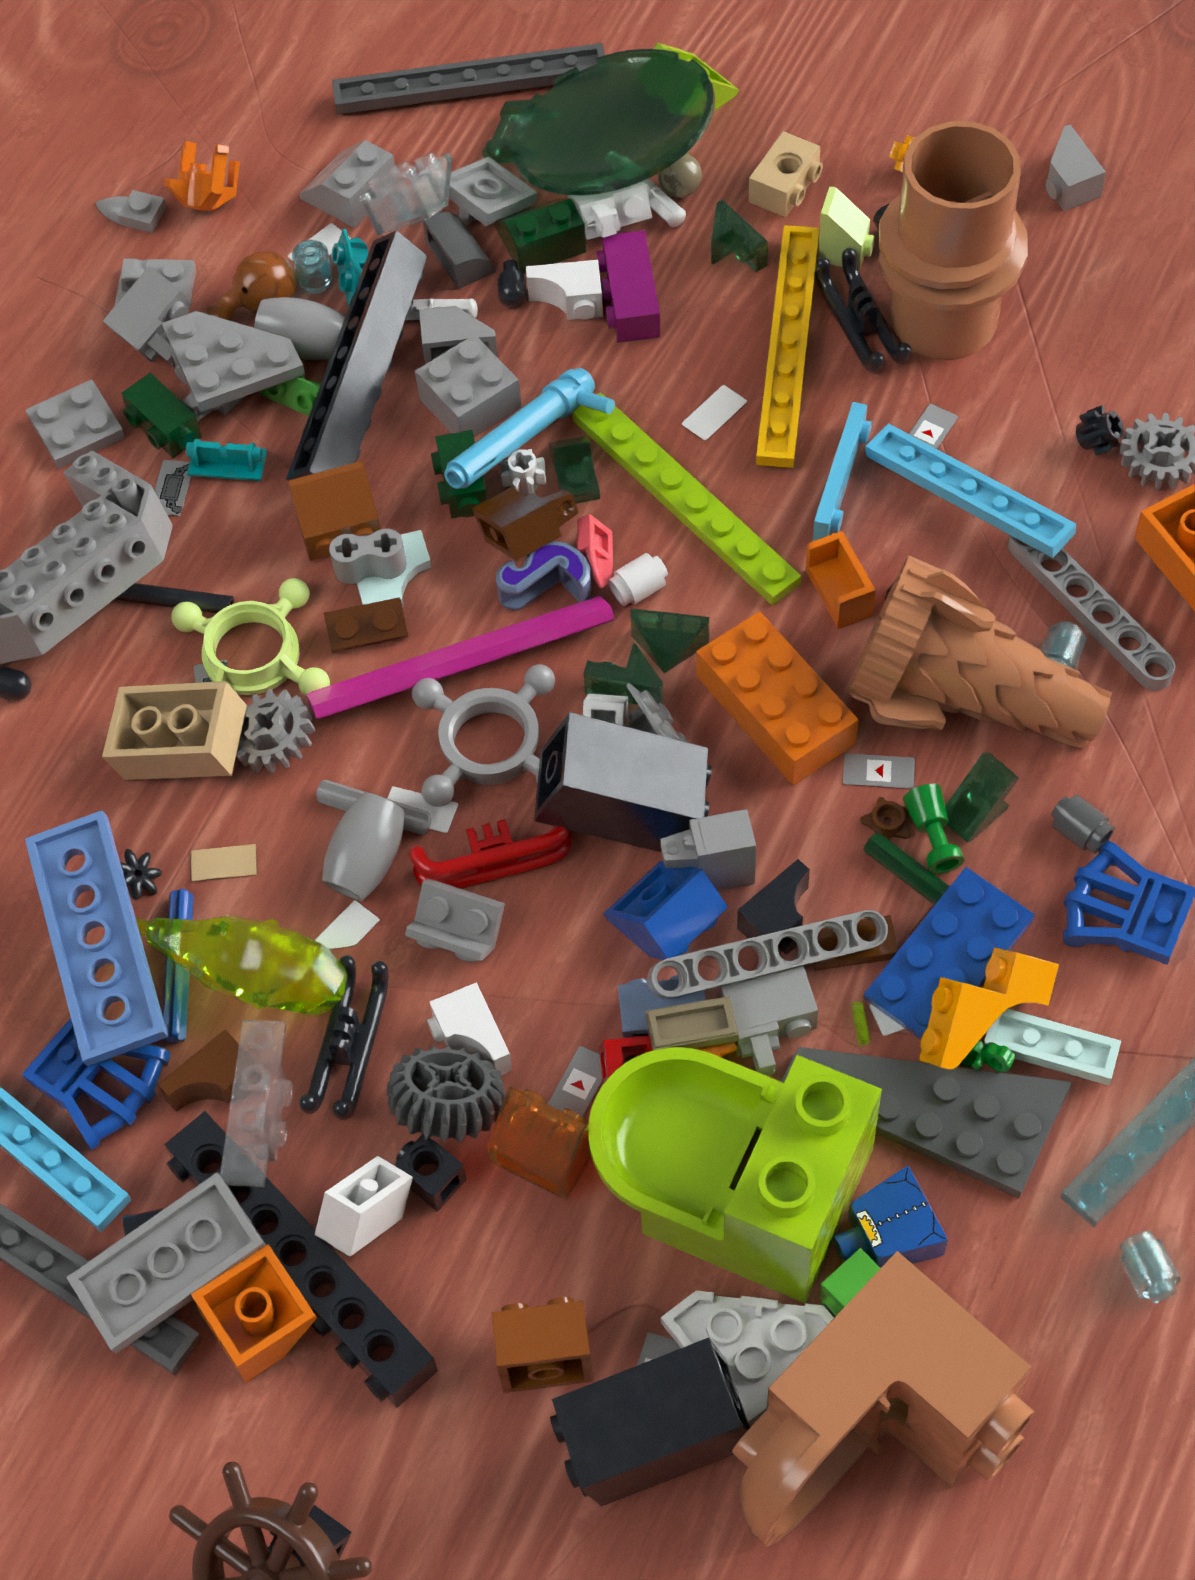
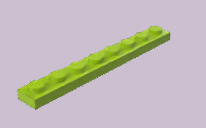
[572,392,801,606]

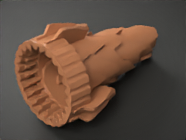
[847,555,1112,748]

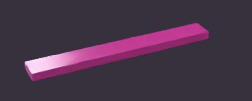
[306,596,614,719]

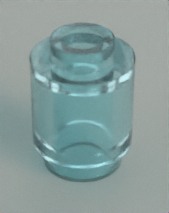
[292,240,332,294]
[1041,621,1086,670]
[1119,1231,1181,1303]

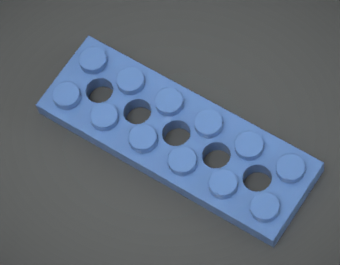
[25,810,168,1066]

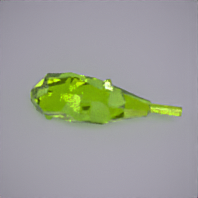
[135,916,347,1015]

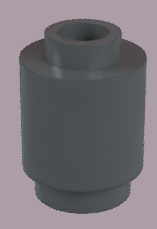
[1051,794,1115,854]

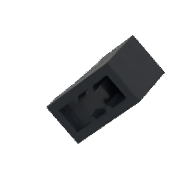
[737,859,810,955]

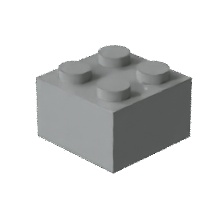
[415,334,521,437]

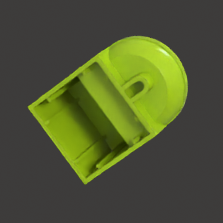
[588,1047,882,1303]

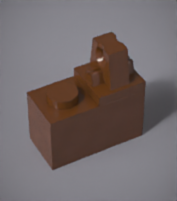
[472,488,579,561]

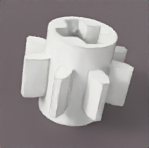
[500,449,546,495]

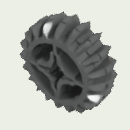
[386,1045,505,1143]

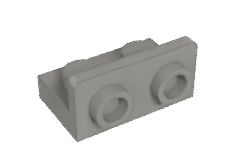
[405,878,505,962]

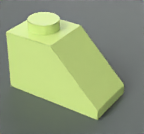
[818,186,875,270]

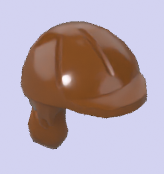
[207,251,298,321]

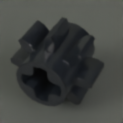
[1076,405,1124,456]

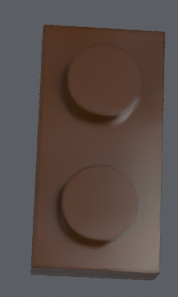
[324,597,408,653]

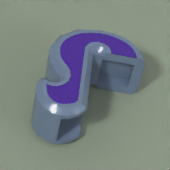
[495,541,592,610]

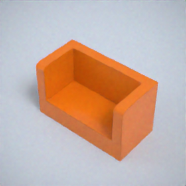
[805,531,876,629]

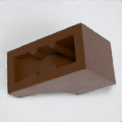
[158,1030,264,1112]

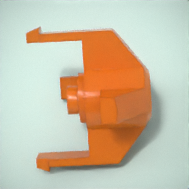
[164,141,240,211]

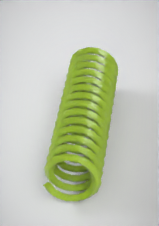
[851,1002,870,1046]

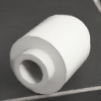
[608,553,668,606]

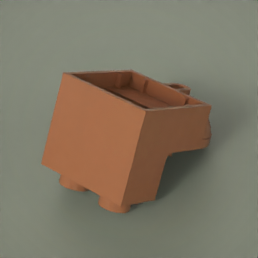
[732,1251,1035,1547]

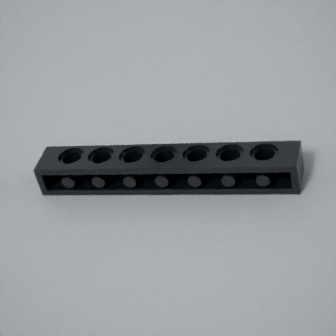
[164,1111,438,1408]

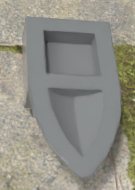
[96,190,167,233]

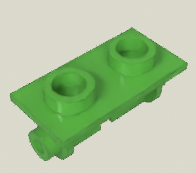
[260,376,321,416]

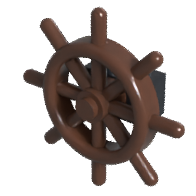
[169,1462,372,1580]

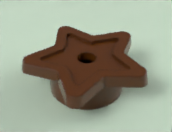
[860,797,911,839]

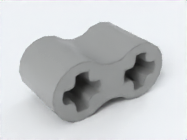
[329,529,407,584]

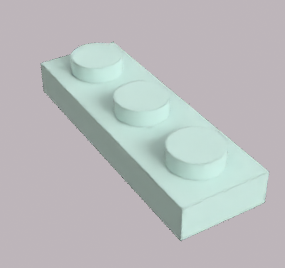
[984,1009,1121,1085]

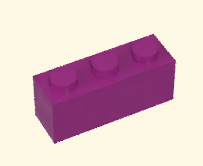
[596,230,661,343]

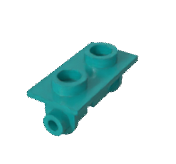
[331,229,368,307]
[186,439,267,481]

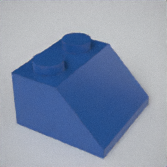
[603,861,728,960]

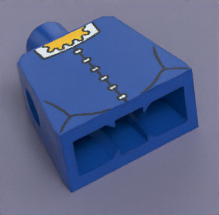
[833,1166,948,1268]

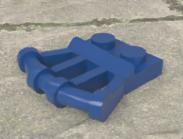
[1063,841,1195,965]
[22,1018,171,1151]

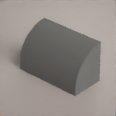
[422,212,496,289]

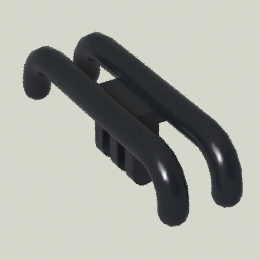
[815,248,911,373]
[299,955,389,1120]

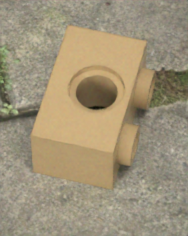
[749,131,823,218]

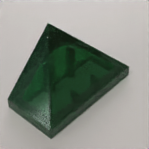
[630,608,710,673]

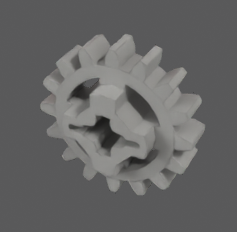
[1119,413,1195,490]
[236,689,315,773]

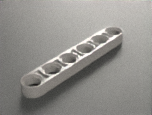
[1007,535,1176,691]
[647,910,888,999]

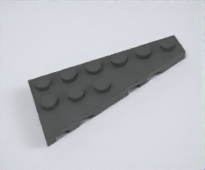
[781,1047,1072,1198]

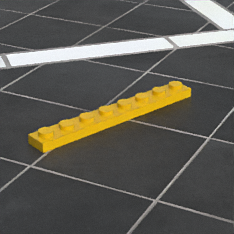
[756,225,820,468]

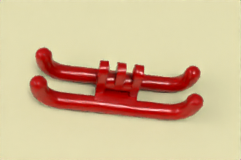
[409,819,572,889]

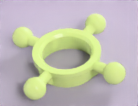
[171,578,330,696]

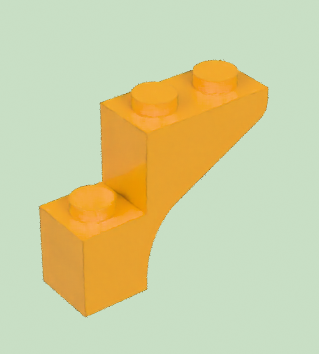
[919,947,1059,1069]

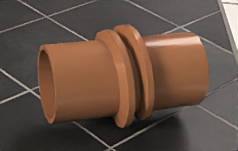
[879,121,1028,360]

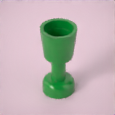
[902,784,965,874]

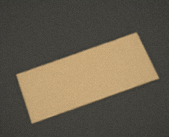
[191,844,257,881]

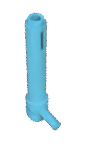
[444,368,615,489]

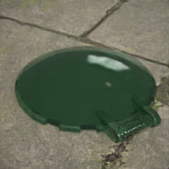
[482,49,715,196]

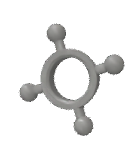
[412,664,555,807]

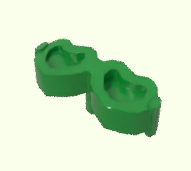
[959,1041,1015,1072]

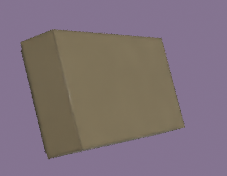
[645,996,739,1051]

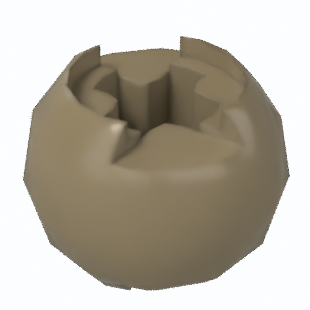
[658,152,702,198]

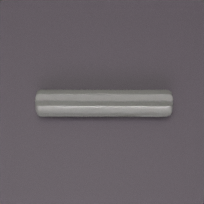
[316,780,432,835]

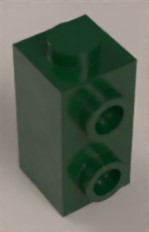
[121,373,202,458]
[431,430,487,519]

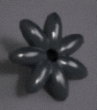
[120,849,162,900]

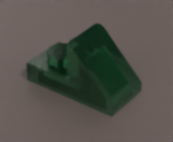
[711,200,768,273]
[548,435,600,504]
[583,643,663,705]
[945,752,1019,843]

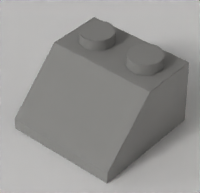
[299,140,397,228]

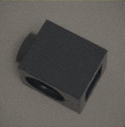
[394,1133,467,1212]

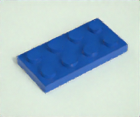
[864,867,1035,1040]

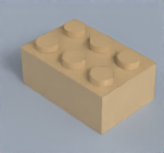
[102,681,247,780]

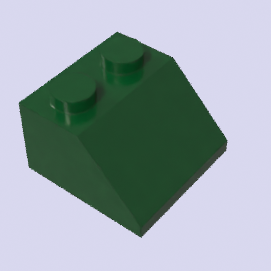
[494,198,586,274]

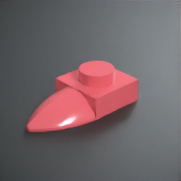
[576,514,613,588]

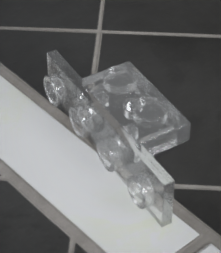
[220,1020,292,1187]

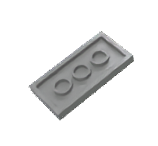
[66,1172,266,1354]

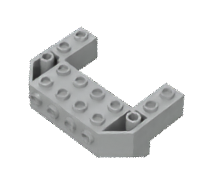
[0,450,173,666]

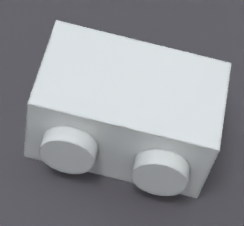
[315,1156,413,1256]

